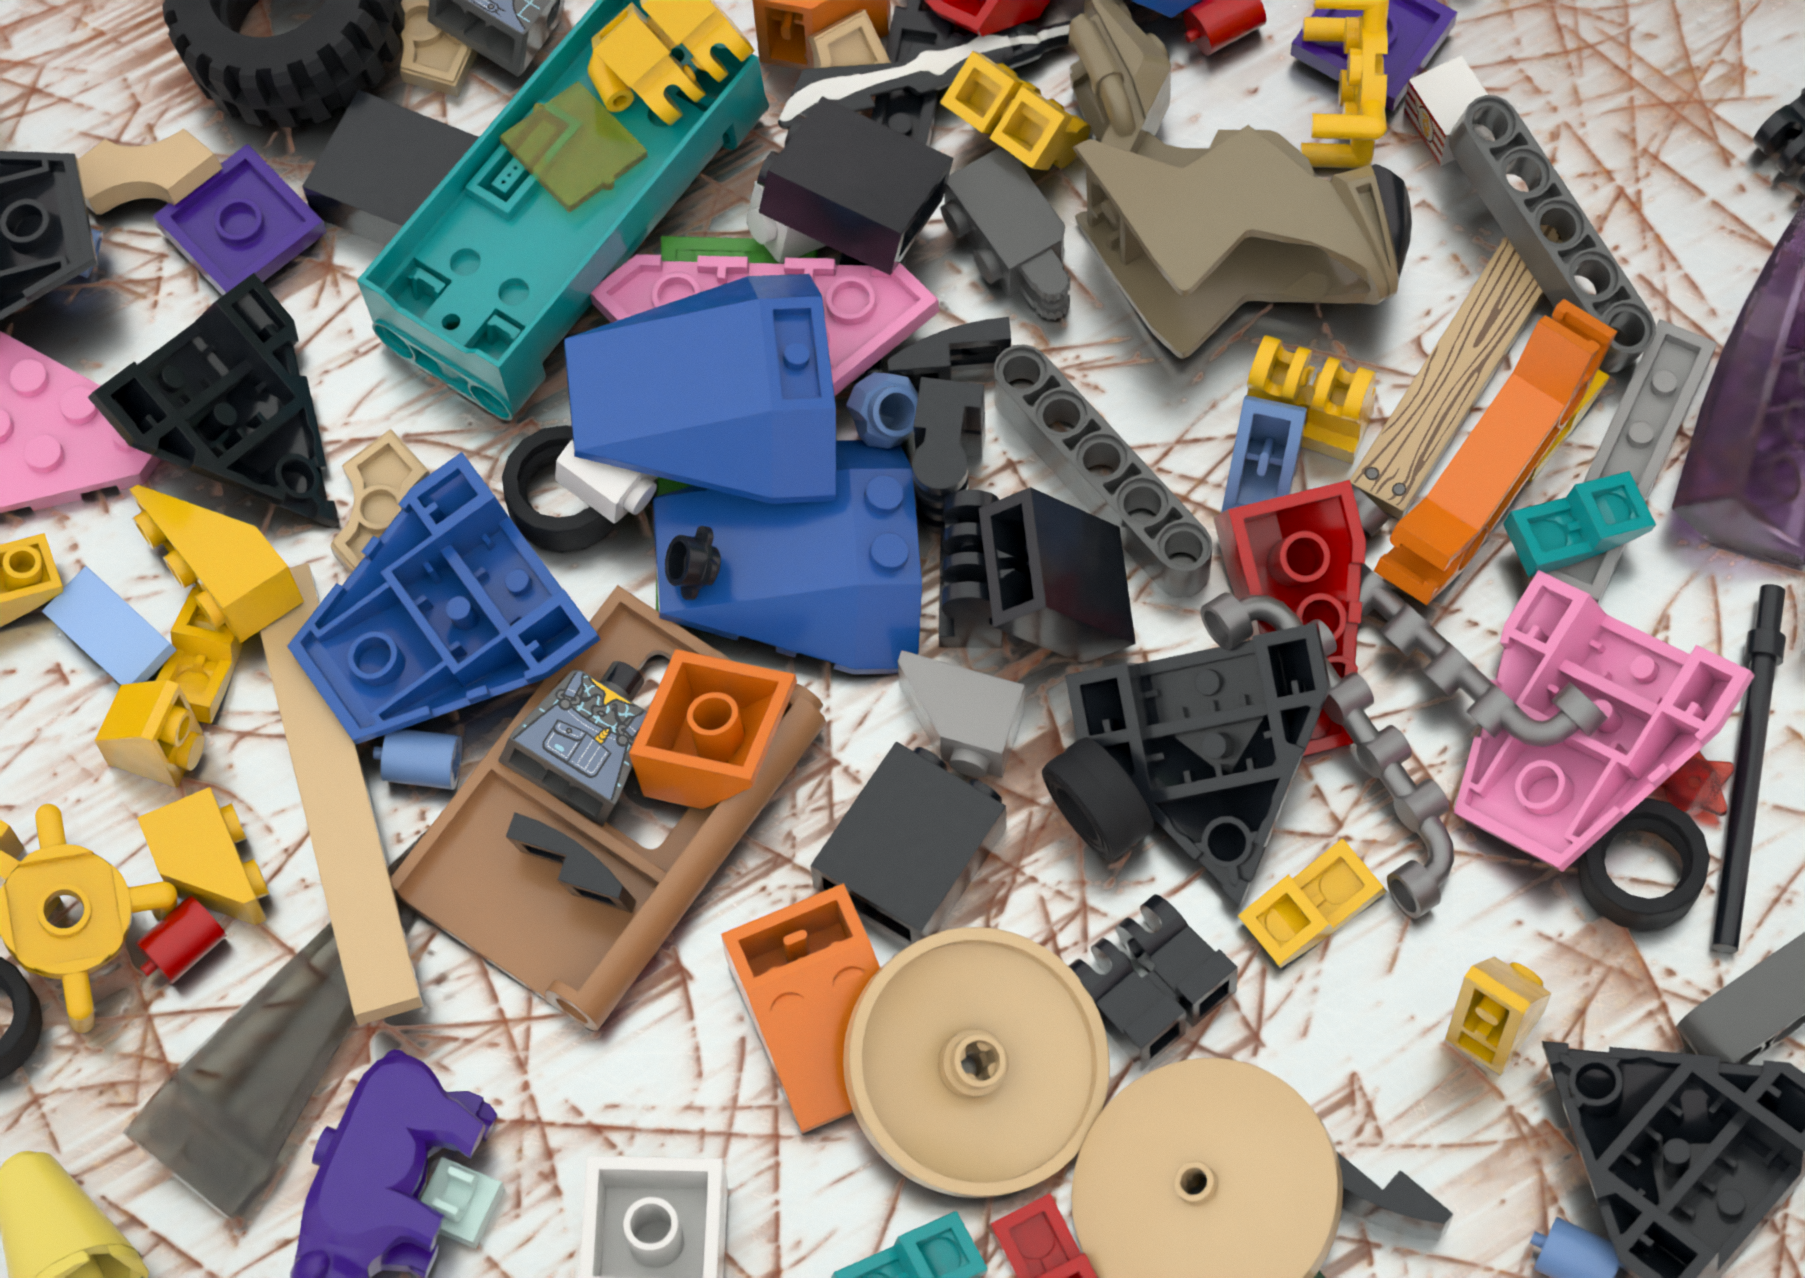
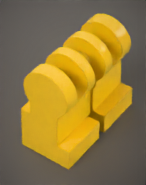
[591,0,755,126]
[940,51,1091,171]
[1238,334,1376,464]

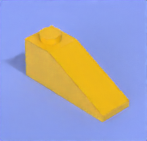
[1445,956,1551,1076]

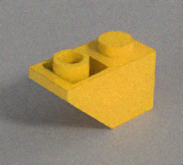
[94,680,205,788]
[137,787,270,925]

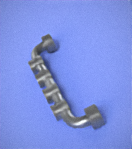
[1352,484,1608,747]
[1200,592,1454,918]

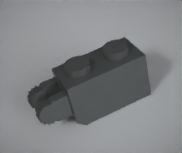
[940,147,1070,321]

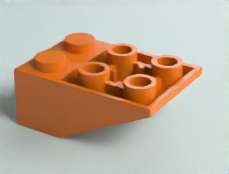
[721,883,880,1134]

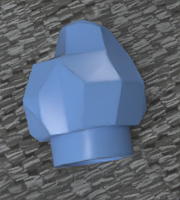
[846,372,918,449]

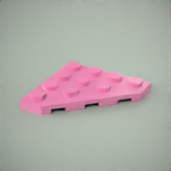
[590,254,940,396]
[0,331,162,513]

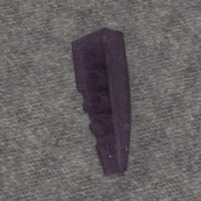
[1671,199,1805,566]

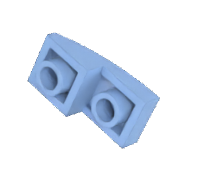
[42,565,177,685]

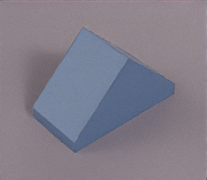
[1221,395,1307,513]

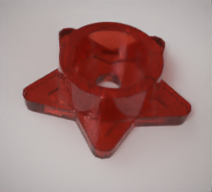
[1660,751,1734,816]

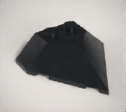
[88,273,339,528]
[1065,623,1331,907]
[1542,1041,1805,1278]

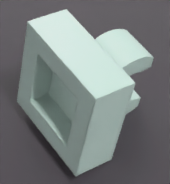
[420,1157,505,1249]

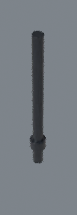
[1712,584,1786,953]

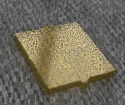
[500,81,648,213]

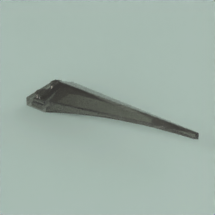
[122,827,430,1218]

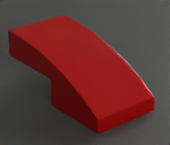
[988,1193,1097,1278]

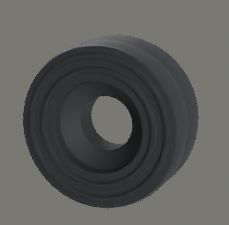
[1042,737,1154,860]

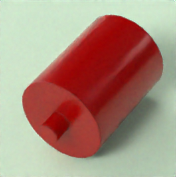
[1184,0,1267,55]
[135,895,227,984]

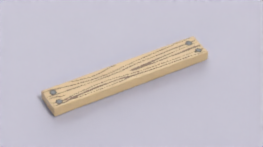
[1350,225,1562,520]

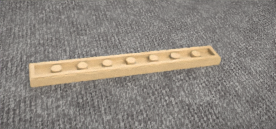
[260,563,423,1025]

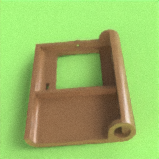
[390,585,826,1031]

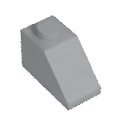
[898,650,1025,778]

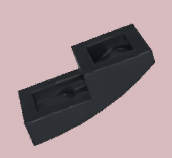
[888,317,1011,393]
[506,812,636,913]
[1337,1152,1453,1241]

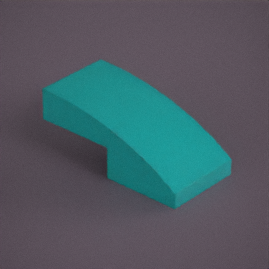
[1503,471,1656,578]
[831,1211,988,1278]

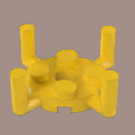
[1300,0,1389,168]
[0,804,178,1033]

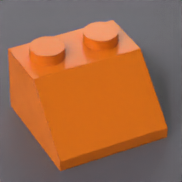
[629,649,797,810]

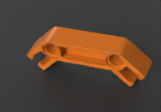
[1374,299,1618,605]

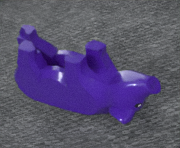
[290,1049,497,1278]

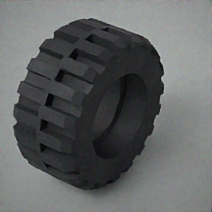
[162,0,405,128]

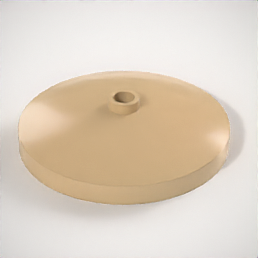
[843,927,1110,1198]
[1071,1058,1343,1278]

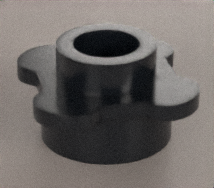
[665,526,721,600]

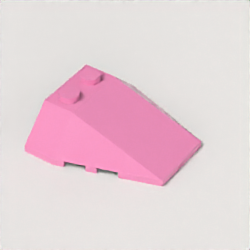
[1454,570,1755,872]

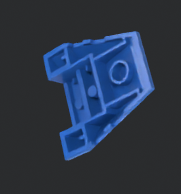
[652,440,922,674]
[287,452,601,745]

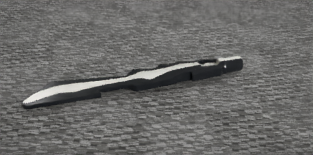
[778,21,1071,129]

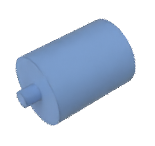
[373,729,463,790]
[1530,1216,1619,1278]

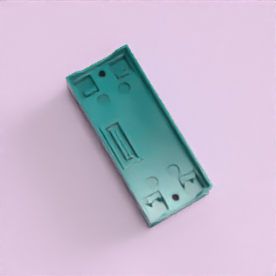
[357,0,769,421]

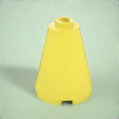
[0,1151,149,1278]

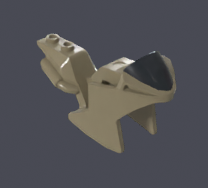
[1069,0,1412,359]

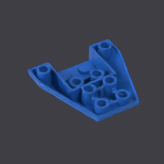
[564,274,836,504]

